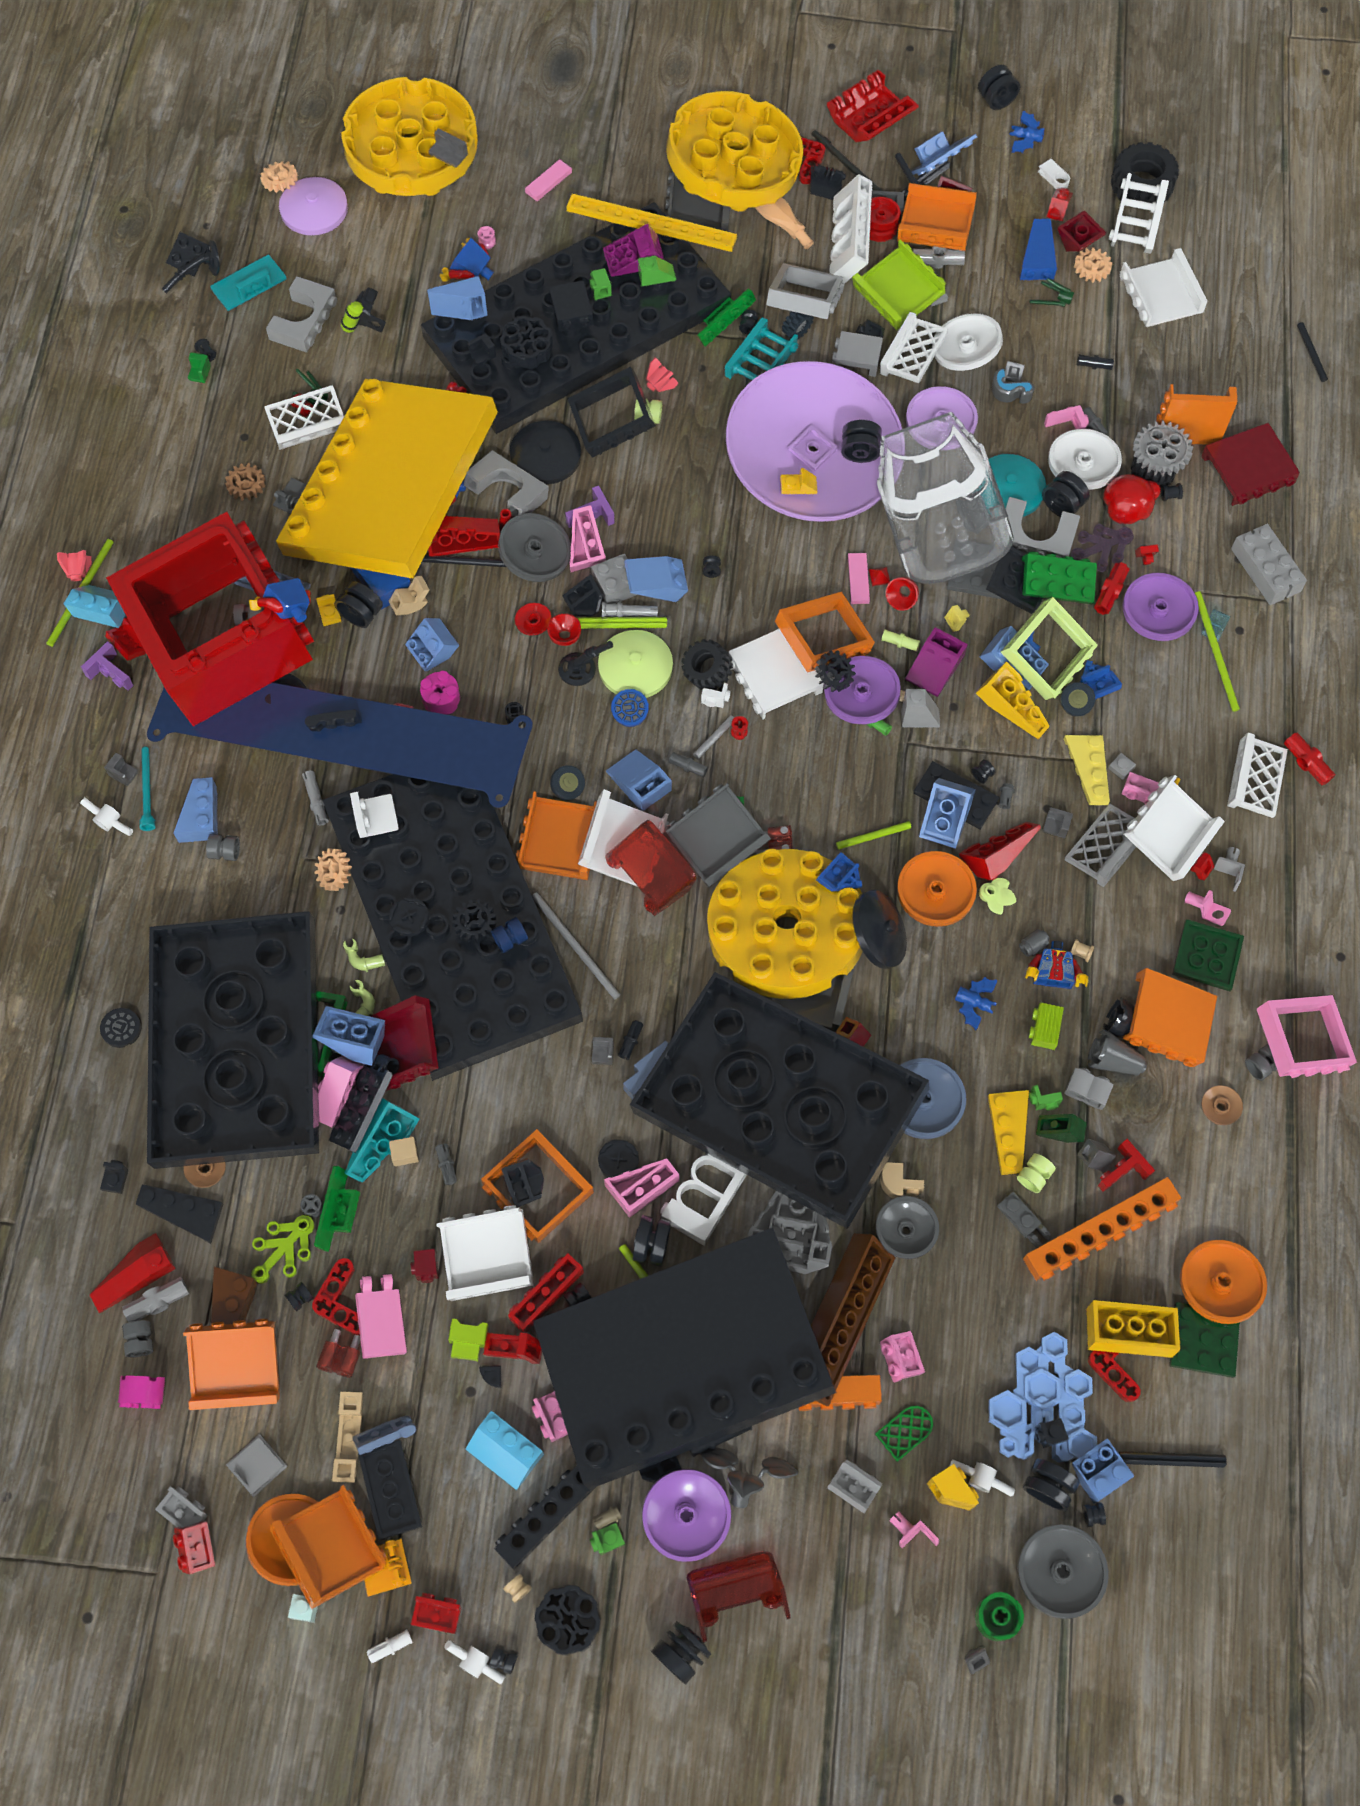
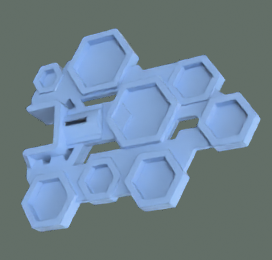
[988,1332,1097,1462]

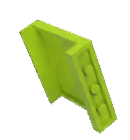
[852,240,946,331]

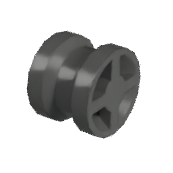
[300,1194,323,1219]

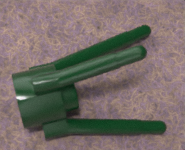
[1029,278,1074,307]
[293,369,328,406]

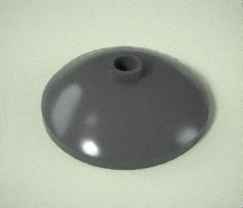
[876,1196,939,1259]

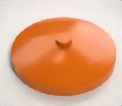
[897,851,977,927]
[1180,1240,1267,1324]
[246,1494,318,1586]

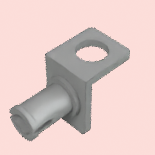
[1214,847,1245,892]

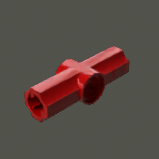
[1094,562,1130,615]
[1284,732,1336,786]

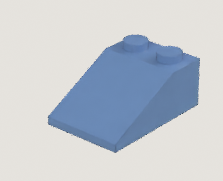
[624,556,688,602]
[919,778,976,849]
[313,1006,385,1066]

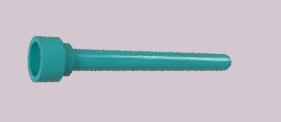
[139,746,156,831]

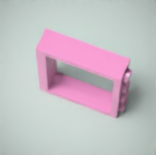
[1257,995,1357,1078]

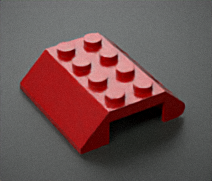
[827,70,919,142]

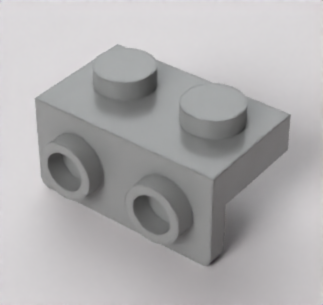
[827,1459,882,1513]
[155,1486,208,1528]

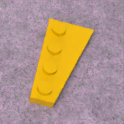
[988,1090,1029,1175]

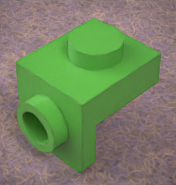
[1029,1085,1063,1111]

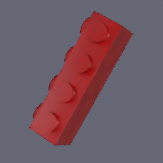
[508,1253,584,1333]

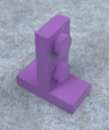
[565,486,615,528]
[81,641,133,691]

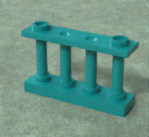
[725,317,799,380]

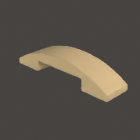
[332,1392,363,1483]

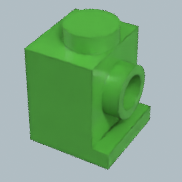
[589,268,611,300]

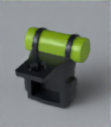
[341,287,386,333]

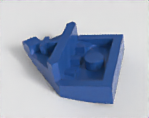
[1080,660,1122,699]
[816,852,862,892]

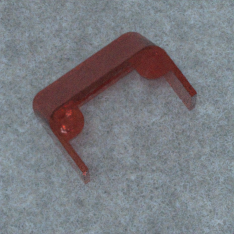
[686,1551,791,1642]

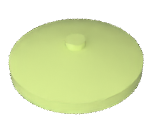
[598,630,673,698]

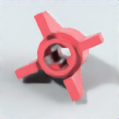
[646,357,679,392]
[57,550,92,581]

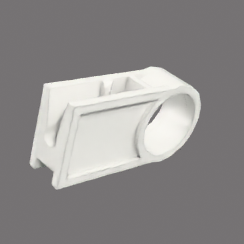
[1038,159,1070,189]

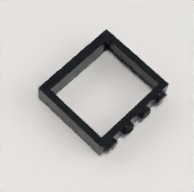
[567,367,656,458]

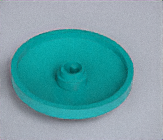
[974,454,1046,518]

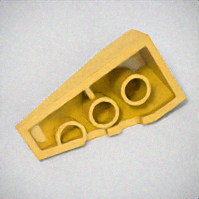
[976,661,1049,739]

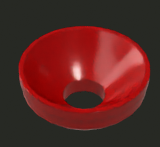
[885,577,919,611]
[547,614,581,646]

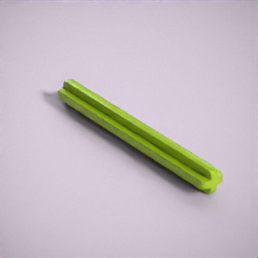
[577,617,667,628]

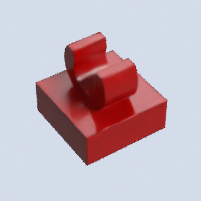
[1135,544,1159,565]
[1190,852,1215,881]

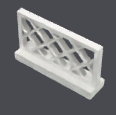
[880,312,948,383]
[264,385,344,450]
[1227,733,1288,818]

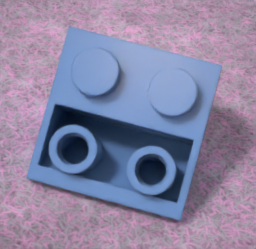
[405,618,459,671]
[1072,1438,1134,1504]

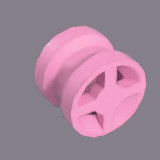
[478,226,496,249]

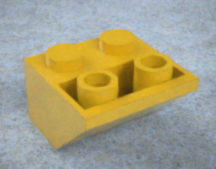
[927,1464,979,1511]

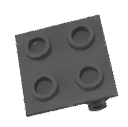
[273,478,306,514]

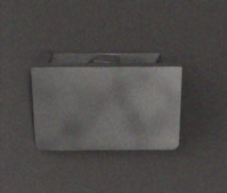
[429,128,468,168]

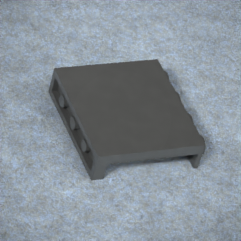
[665,171,730,232]
[665,783,771,888]
[768,966,855,1031]

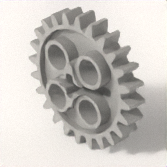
[1133,421,1193,476]

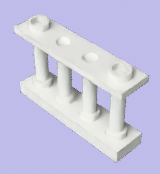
[1109,173,1169,254]

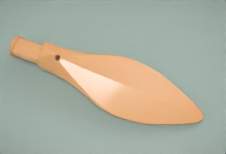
[755,197,814,249]

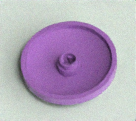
[1123,573,1198,641]
[824,656,900,724]
[642,1469,731,1562]

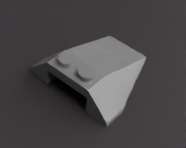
[748,1191,832,1274]

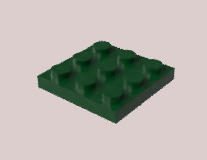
[1172,919,1244,992]
[1169,1302,1240,1378]

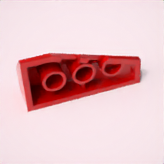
[959,822,1041,880]
[90,1233,176,1313]

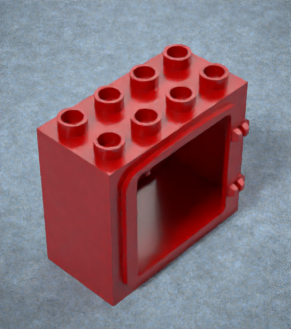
[106,511,315,726]

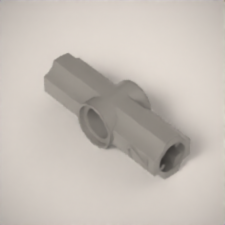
[912,246,965,269]
[122,1277,189,1322]

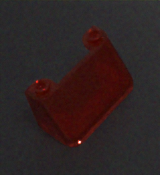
[605,820,697,917]

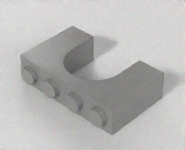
[266,276,337,352]
[464,450,549,518]
[996,497,1080,558]

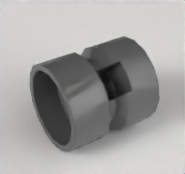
[206,834,240,861]
[1245,1044,1277,1081]
[122,1321,154,1358]

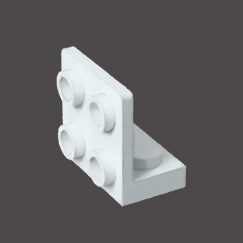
[350,792,399,838]

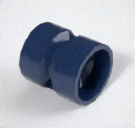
[491,917,528,953]

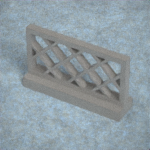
[1065,804,1136,887]

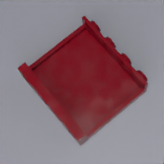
[1201,423,1300,506]
[369,995,439,1094]

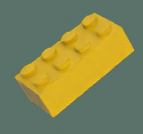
[1087,1300,1180,1358]

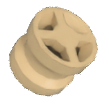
[504,1574,532,1603]

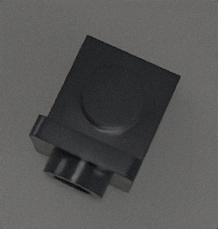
[856,319,885,338]
[100,1160,129,1194]
[1034,1418,1069,1448]

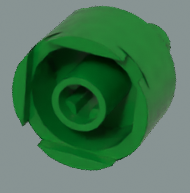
[975,1592,1024,1641]

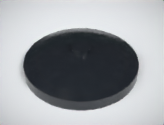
[510,421,582,484]
[853,890,907,969]

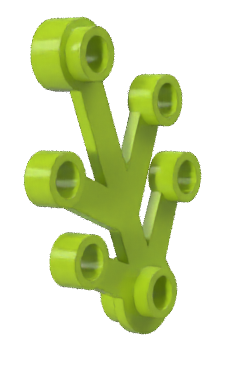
[252,1215,314,1284]

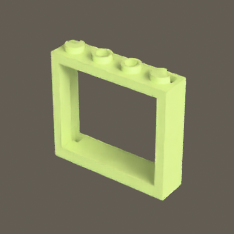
[1001,597,1098,700]

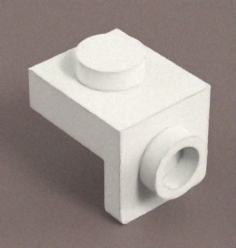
[701,683,731,708]

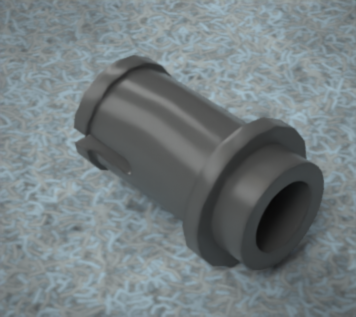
[998,783,1015,809]

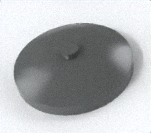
[498,513,571,582]
[1017,1525,1108,1619]

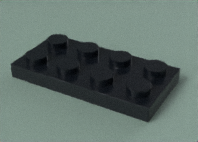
[913,761,1000,830]
[358,1440,423,1541]

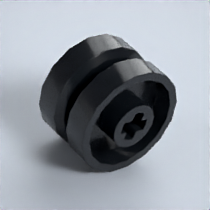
[977,65,1021,110]
[841,419,882,463]
[1042,471,1090,517]
[334,581,383,628]
[633,1215,671,1267]
[1022,1458,1080,1511]

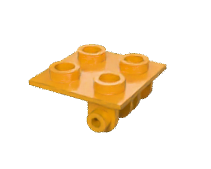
[364,1539,412,1597]

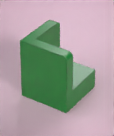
[188,352,211,383]

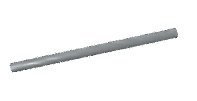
[532,892,620,1000]

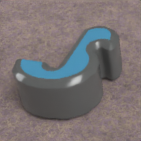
[991,368,1035,404]

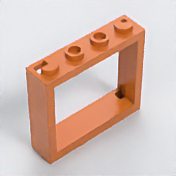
[775,591,875,673]
[481,1129,594,1243]

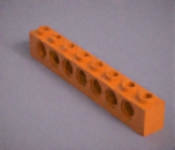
[1023,1177,1182,1281]

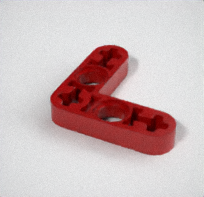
[799,137,825,185]
[312,1258,360,1336]
[1088,1350,1141,1402]

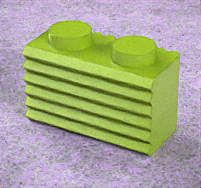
[1028,1002,1064,1050]

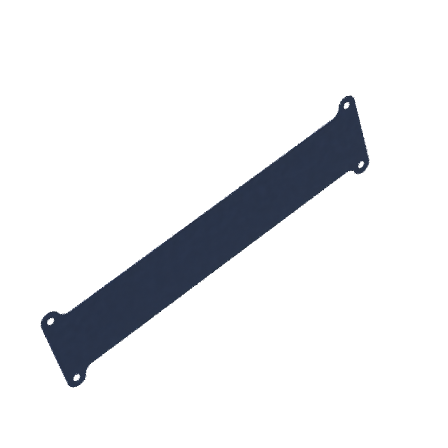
[147,683,533,808]

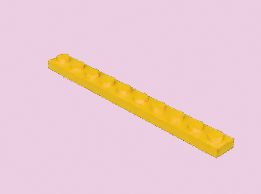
[567,194,737,252]

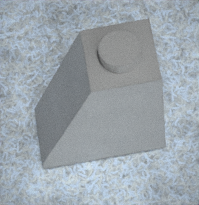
[901,689,940,728]

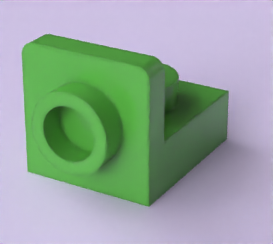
[589,1523,625,1556]

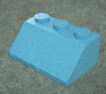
[64,585,126,628]
[466,1411,544,1490]

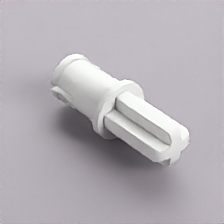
[367,1629,413,1663]

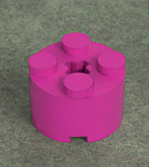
[420,671,460,715]
[118,1376,165,1409]

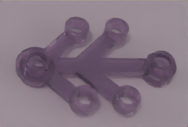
[1070,524,1134,572]

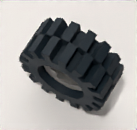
[782,311,814,340]

